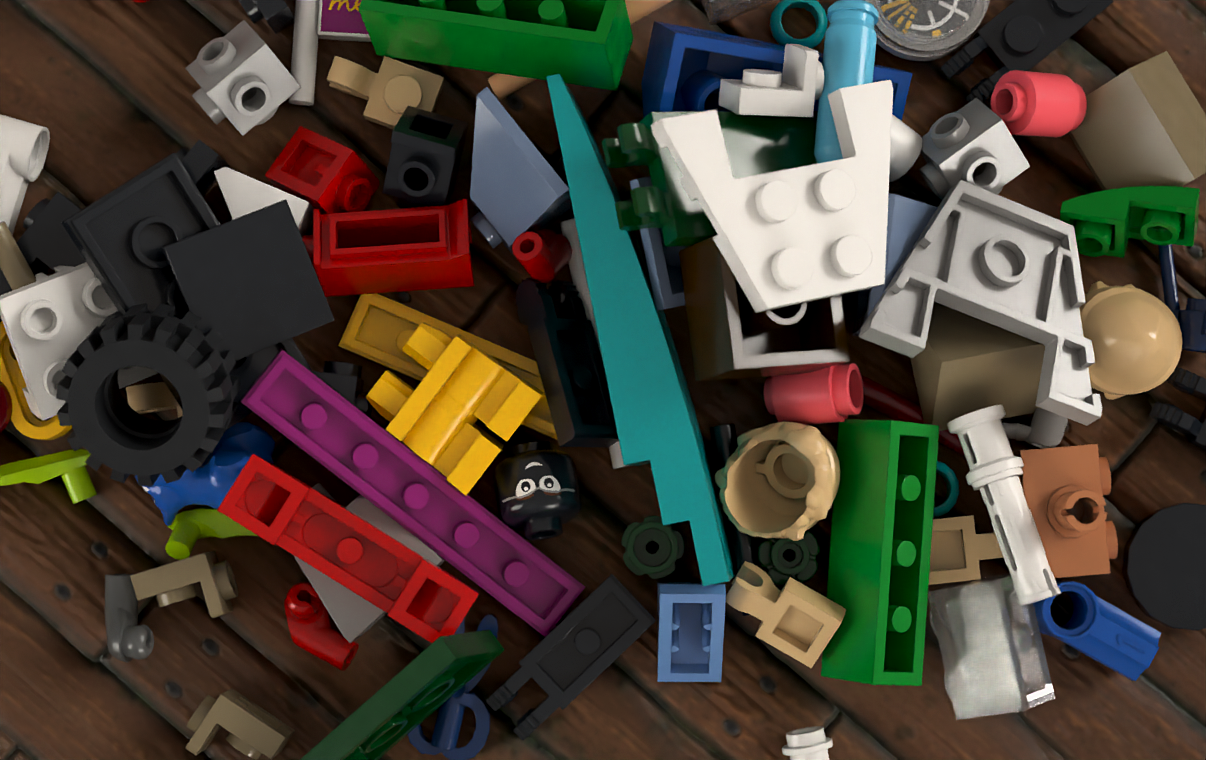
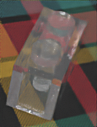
[928,574,1055,720]

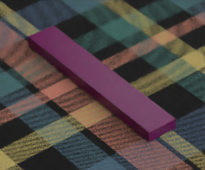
[240,349,585,637]

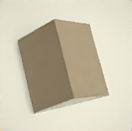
[1068,51,1206,191]
[910,302,1045,431]

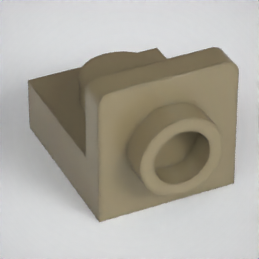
[130,550,238,618]
[185,688,295,760]

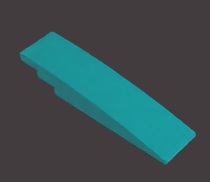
[546,74,736,586]

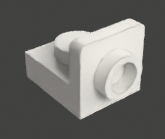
[718,44,824,117]

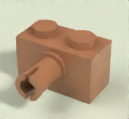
[1013,444,1118,578]

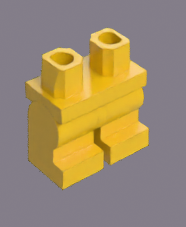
[365,322,544,496]

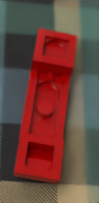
[217,453,479,643]

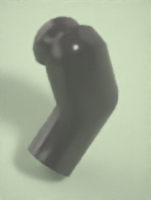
[104,574,154,663]

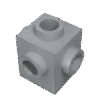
[185,20,301,136]
[919,98,1030,200]

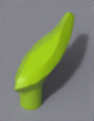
[0,449,97,504]
[165,507,258,560]

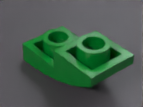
[1060,186,1200,258]

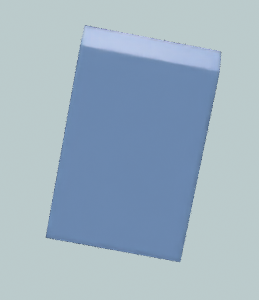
[657,582,726,682]

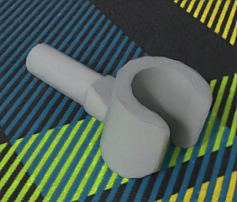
[1002,408,1068,449]

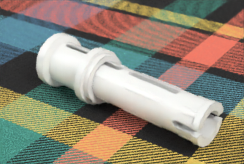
[947,405,1061,607]

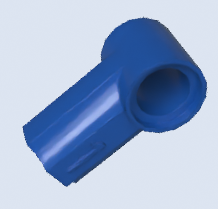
[1025,579,1161,681]

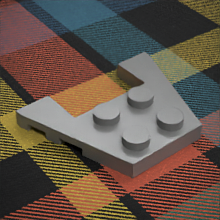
[859,180,1102,426]

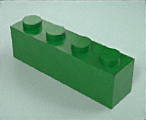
[359,0,634,91]
[821,419,939,686]

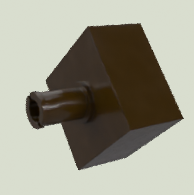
[679,236,850,381]

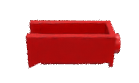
[302,199,474,297]

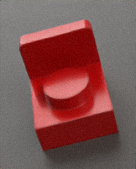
[264,126,379,214]

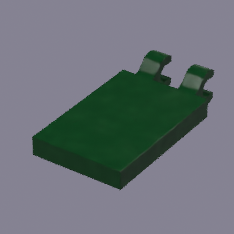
[602,111,818,247]
[289,630,505,760]

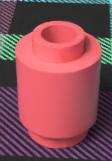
[990,70,1087,138]
[764,363,864,425]

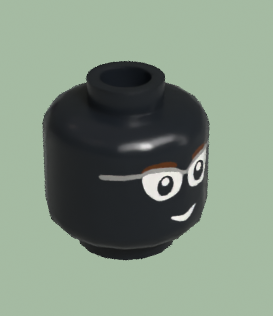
[493,441,582,540]

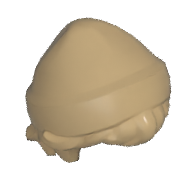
[1079,281,1183,400]
[715,421,841,541]

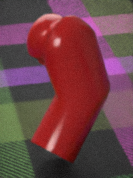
[512,229,572,283]
[284,582,359,671]

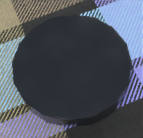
[1122,503,1206,631]

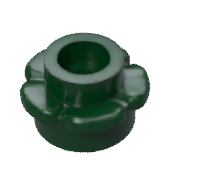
[622,516,684,579]
[757,530,820,586]

